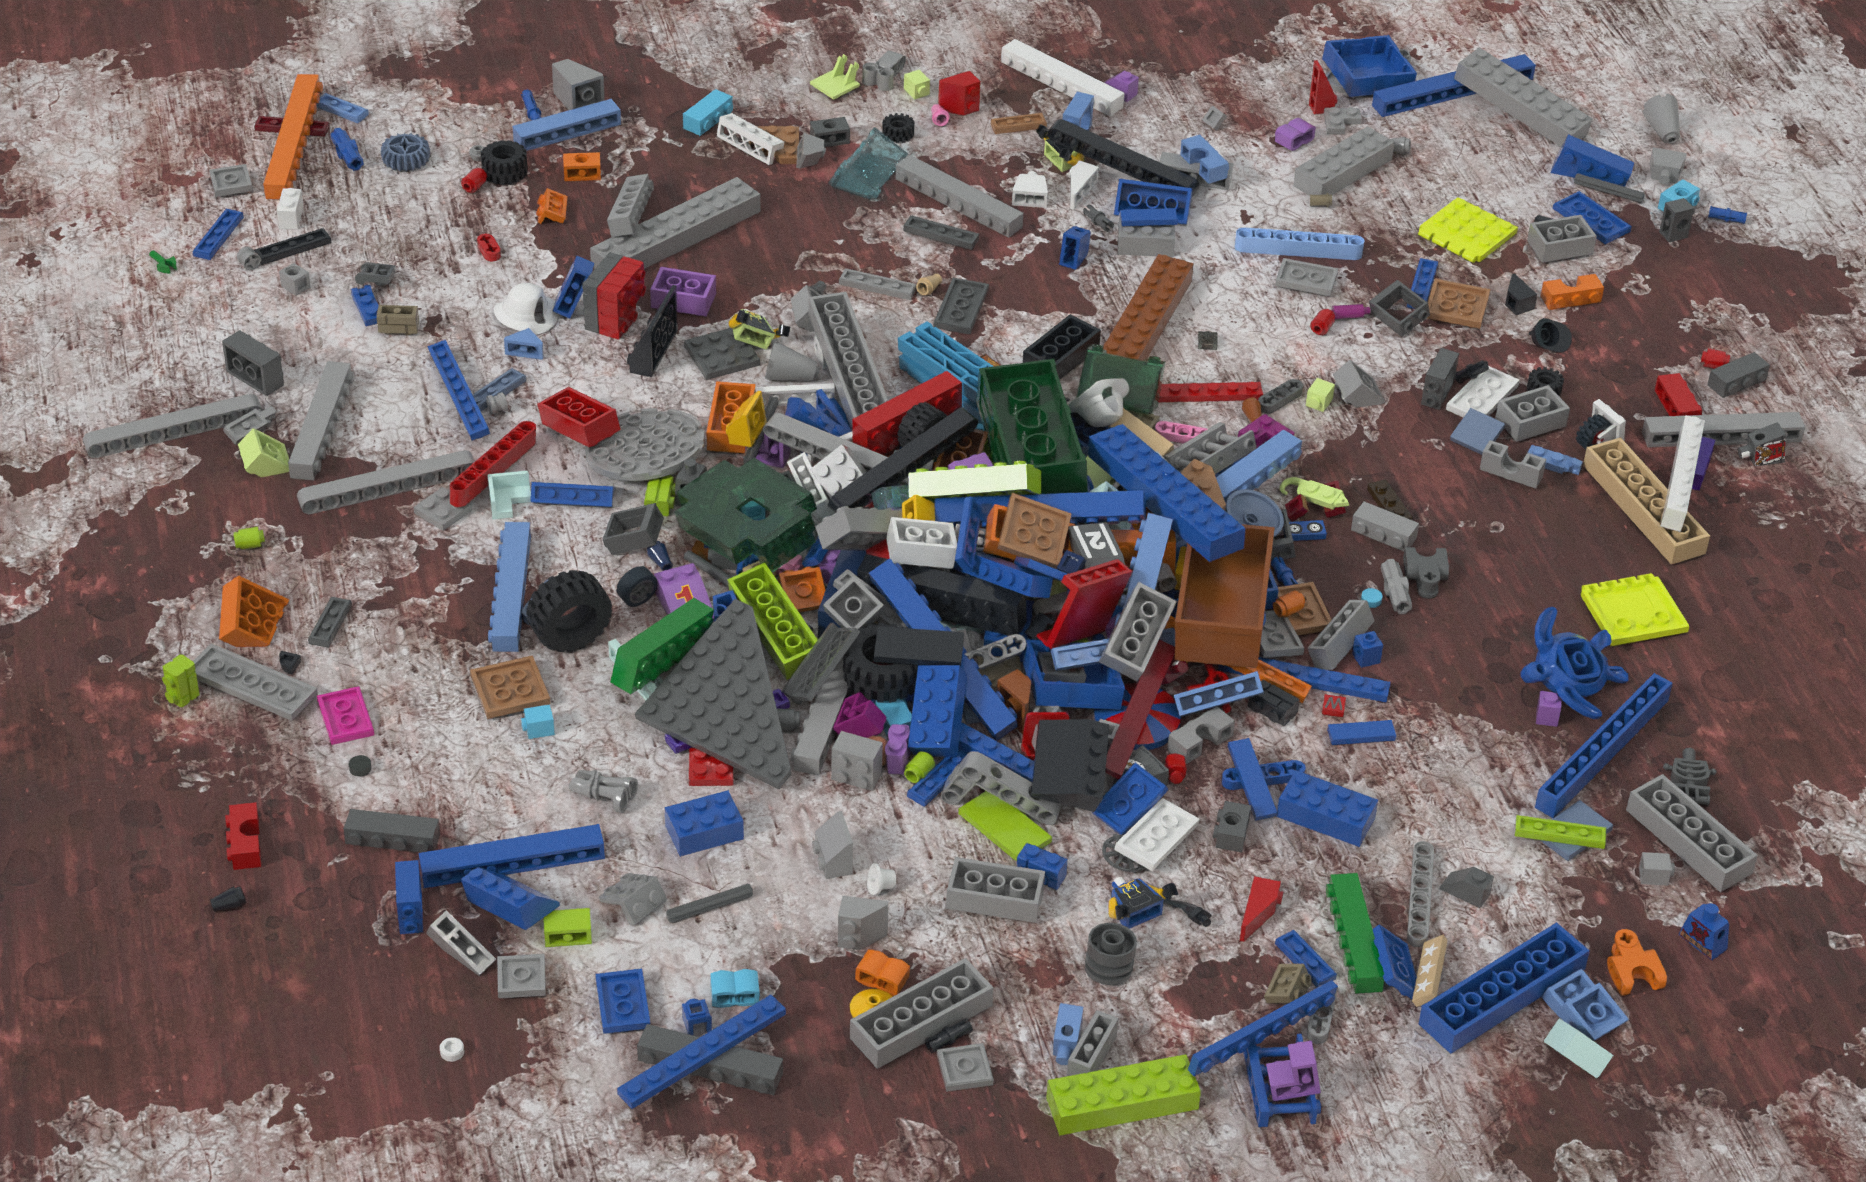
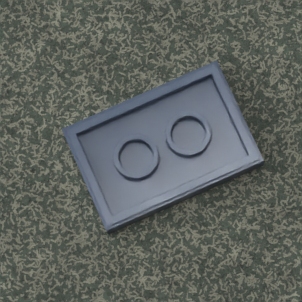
[1540,800,1613,861]

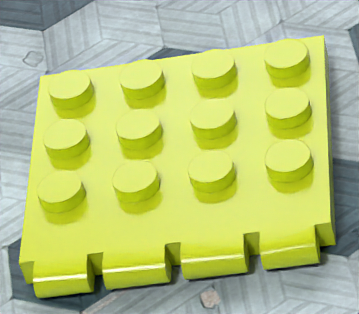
[1418,197,1518,263]
[1581,573,1689,646]

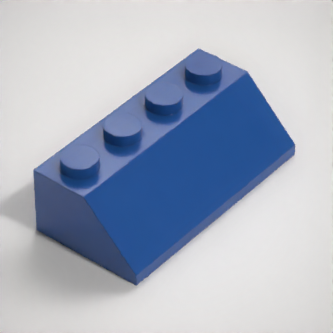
[1114,179,1193,225]
[461,867,560,930]

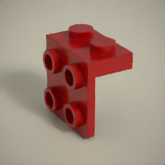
[1021,712,1069,761]

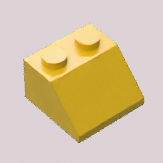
[726,391,767,447]

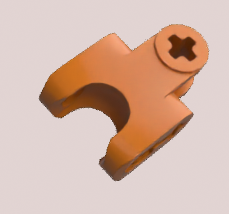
[1607,929,1667,996]

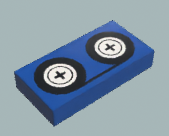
[1282,520,1327,541]

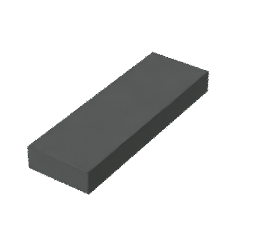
[308,597,352,648]

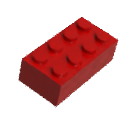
[537,386,621,447]

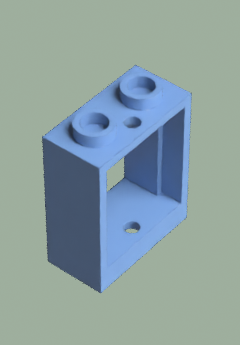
[1062,91,1094,131]

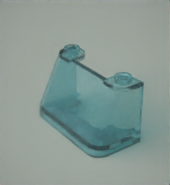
[828,127,908,200]

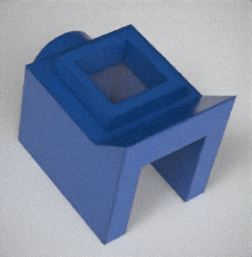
[682,998,712,1036]

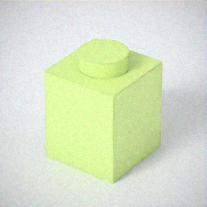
[904,70,930,100]
[1306,378,1335,412]

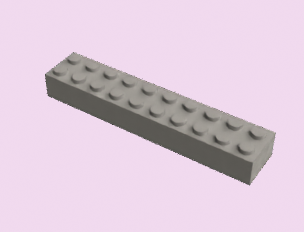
[590,177,761,269]
[809,292,888,430]

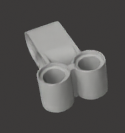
[862,50,906,91]

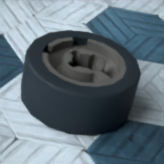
[616,566,657,607]

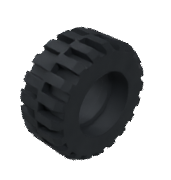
[526,570,612,652]
[843,623,918,703]

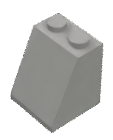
[552,59,605,110]

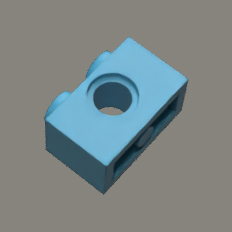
[1658,179,1700,212]

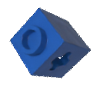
[1352,631,1383,668]

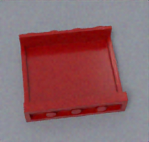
[1036,559,1133,649]

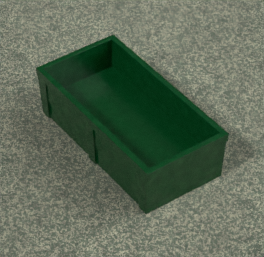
[976,359,1088,494]

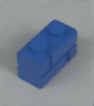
[1017,843,1068,890]

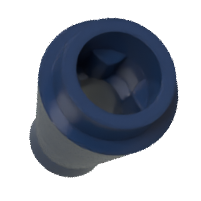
[647,541,673,571]

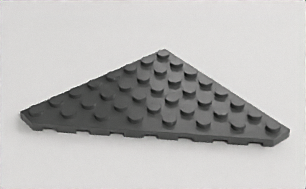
[635,599,792,789]

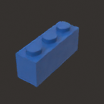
[553,256,594,318]

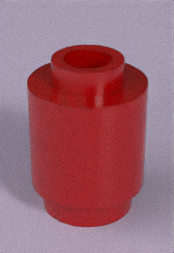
[461,168,487,193]
[1310,309,1335,335]
[1700,348,1730,369]

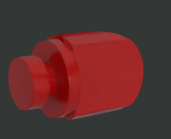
[1165,753,1187,784]

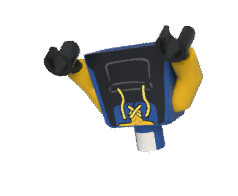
[1108,877,1178,929]

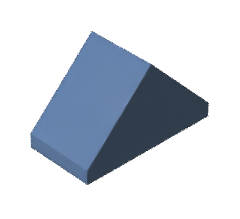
[504,328,544,360]

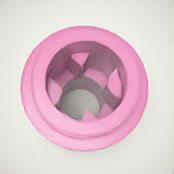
[931,104,950,126]

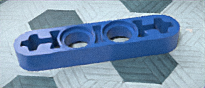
[1222,760,1306,790]

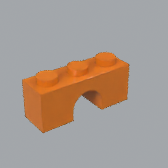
[1540,274,1604,310]

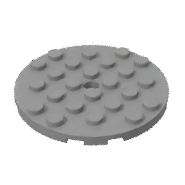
[585,408,705,481]

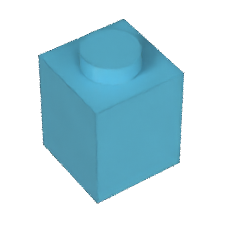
[521,705,555,739]

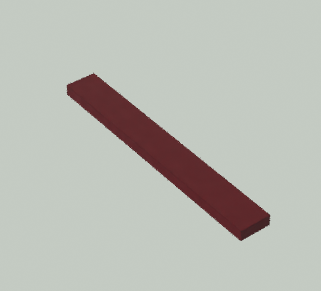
[1105,639,1175,779]

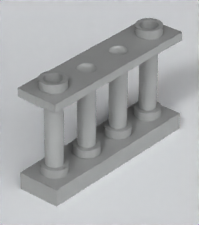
[1164,422,1257,474]

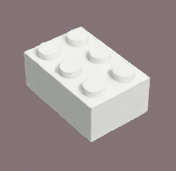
[886,517,957,569]

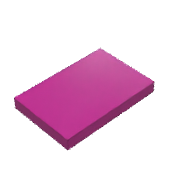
[317,686,374,745]

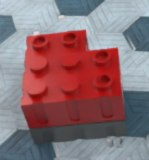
[582,252,646,340]

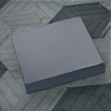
[1450,408,1505,455]

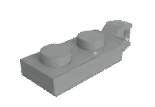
[223,406,277,445]

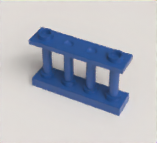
[1243,1034,1321,1127]

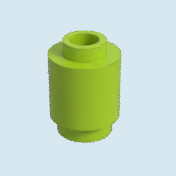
[233,526,265,550]
[904,751,935,783]

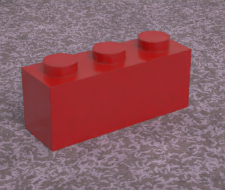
[1655,373,1702,416]

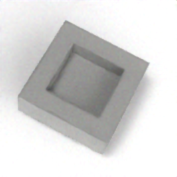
[1202,106,1227,131]

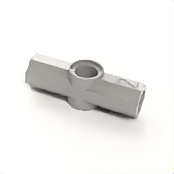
[1381,559,1412,614]

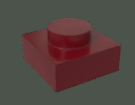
[1285,493,1309,522]

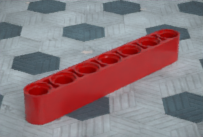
[450,421,536,507]

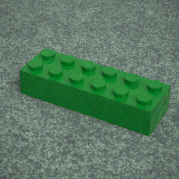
[610,598,714,695]

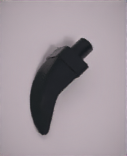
[1163,899,1212,927]

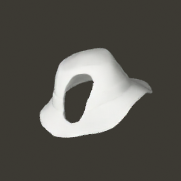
[494,283,558,335]
[1068,378,1129,427]

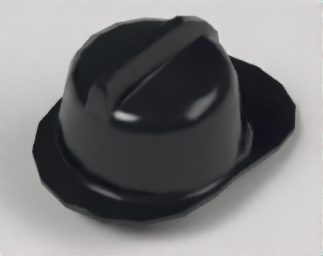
[1528,318,1572,352]

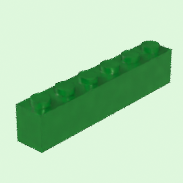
[1326,873,1384,994]

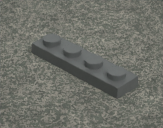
[903,215,979,250]

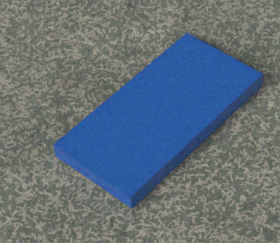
[1553,191,1632,244]
[1014,556,1067,581]

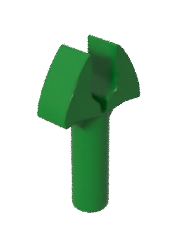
[149,250,177,274]

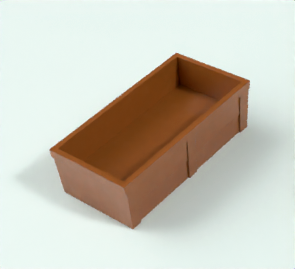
[1175,524,1275,668]

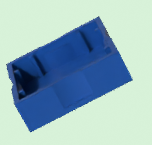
[1322,35,1417,97]
[1022,639,1125,710]

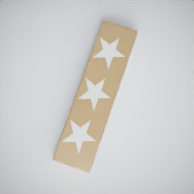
[1412,935,1448,1007]

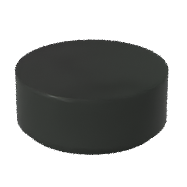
[349,755,372,776]

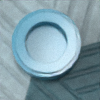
[1361,588,1383,608]

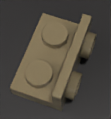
[1264,964,1312,1003]

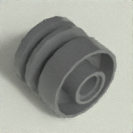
[1085,923,1137,985]

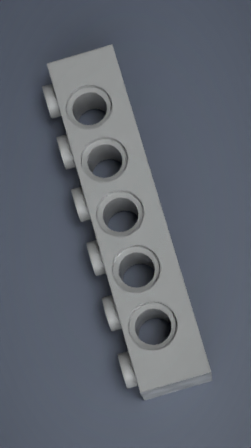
[607,174,654,237]

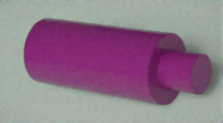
[1331,304,1371,319]

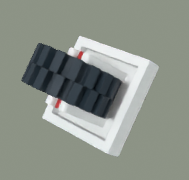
[1576,399,1626,449]

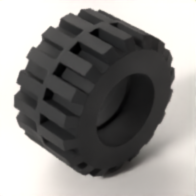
[481,140,528,185]
[897,402,947,447]

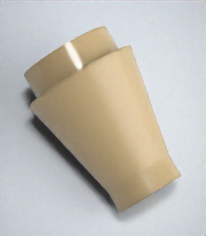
[916,274,942,295]

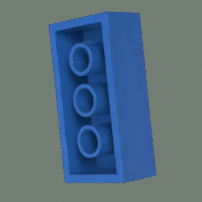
[908,665,967,757]
[1277,770,1378,847]

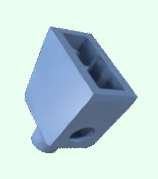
[1053,1003,1084,1065]

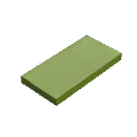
[958,791,1052,862]

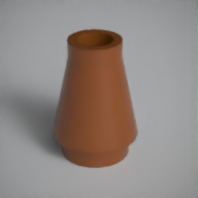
[1242,398,1262,423]

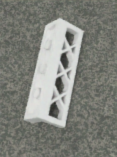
[717,113,784,165]
[756,383,835,406]

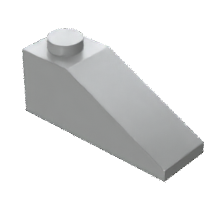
[426,910,496,976]

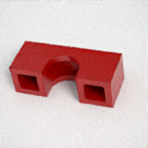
[225,802,261,870]

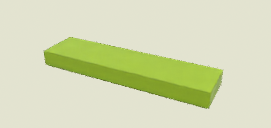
[1514,815,1606,849]

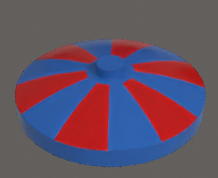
[1094,683,1181,750]

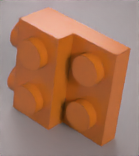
[778,566,826,612]

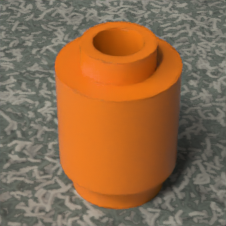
[1273,590,1305,618]

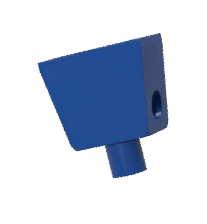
[1059,226,1091,270]

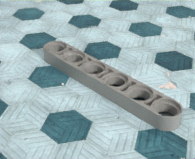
[1407,841,1434,947]

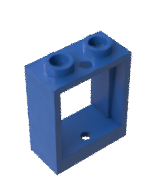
[395,860,423,934]

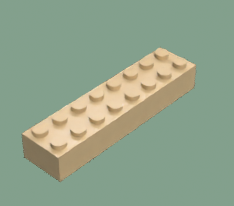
[1583,437,1710,565]

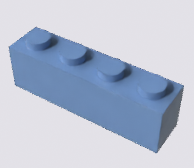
[1174,671,1264,717]

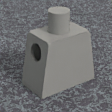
[1649,147,1687,184]

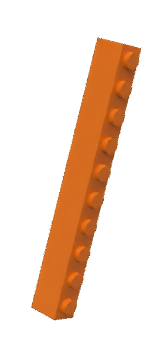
[263,74,323,199]

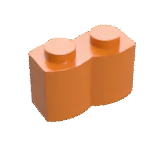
[855,949,910,996]

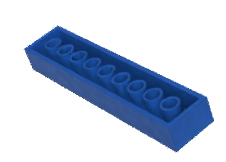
[1088,424,1245,562]

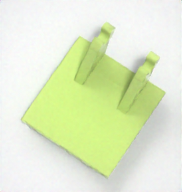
[810,54,860,100]

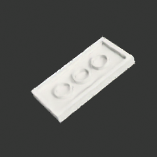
[1446,366,1520,417]
[1114,798,1200,871]

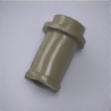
[1310,193,1332,207]

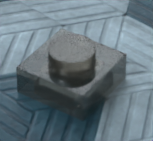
[1198,331,1218,350]

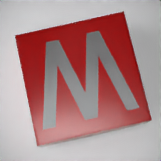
[1322,694,1346,717]

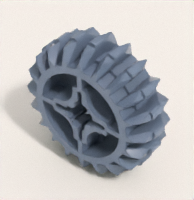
[381,132,430,172]

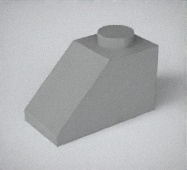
[796,133,826,169]

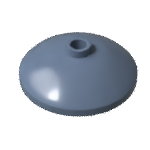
[1225,489,1284,537]

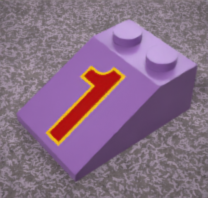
[654,563,714,622]

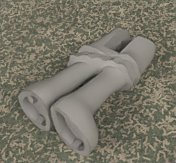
[569,770,638,813]

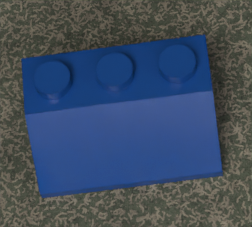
[785,397,847,437]

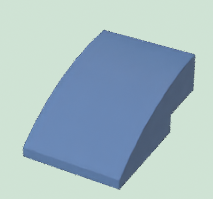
[1542,969,1629,1041]

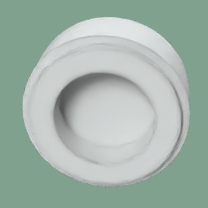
[440,1038,464,1062]

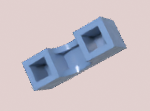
[1180,135,1229,184]

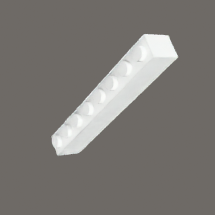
[1001,39,1124,116]
[1660,415,1705,532]

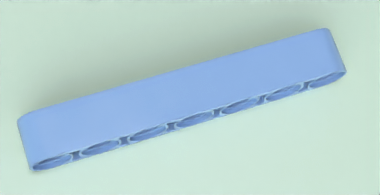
[1234,227,1364,260]

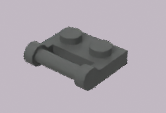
[355,262,396,286]

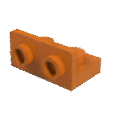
[536,188,568,224]

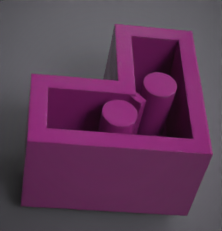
[1238,414,1295,456]
[832,692,887,738]

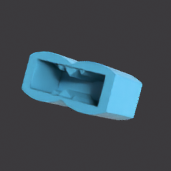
[710,969,760,1008]

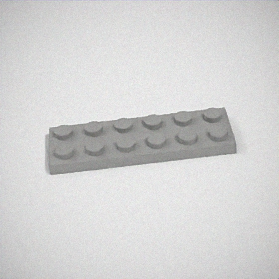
[193,643,318,721]

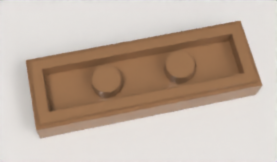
[991,113,1047,134]

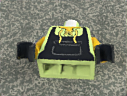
[1036,125,1085,172]
[728,309,790,350]

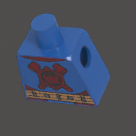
[1679,903,1729,960]

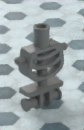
[1663,748,1717,807]

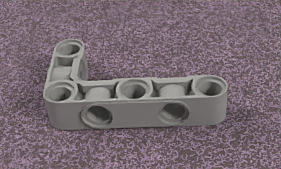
[941,751,1062,825]

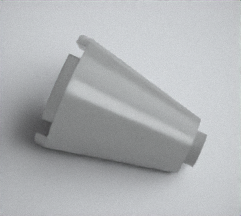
[1643,94,1680,144]
[765,342,820,381]

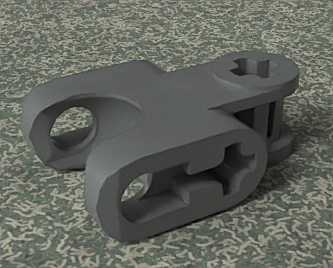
[1403,547,1449,599]

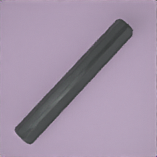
[1574,174,1645,203]
[666,883,753,923]

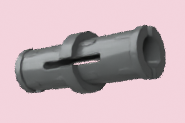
[1083,204,1114,232]

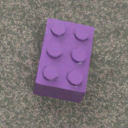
[650,267,716,316]

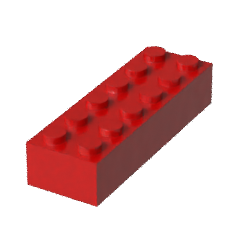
[852,371,962,455]

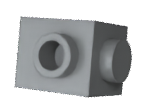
[1639,852,1675,886]

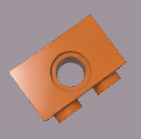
[563,152,601,181]

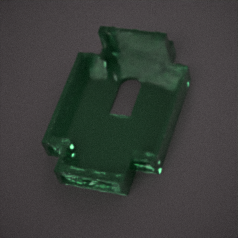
[674,458,817,573]

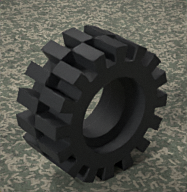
[882,113,915,143]
[1527,367,1564,397]

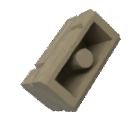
[377,305,419,335]

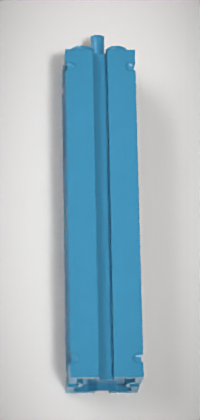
[898,321,993,424]

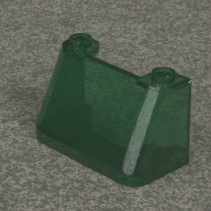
[1076,344,1166,414]

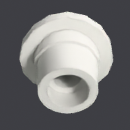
[867,863,896,895]

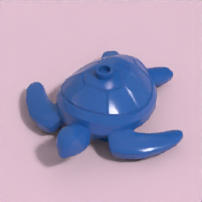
[1520,607,1629,719]

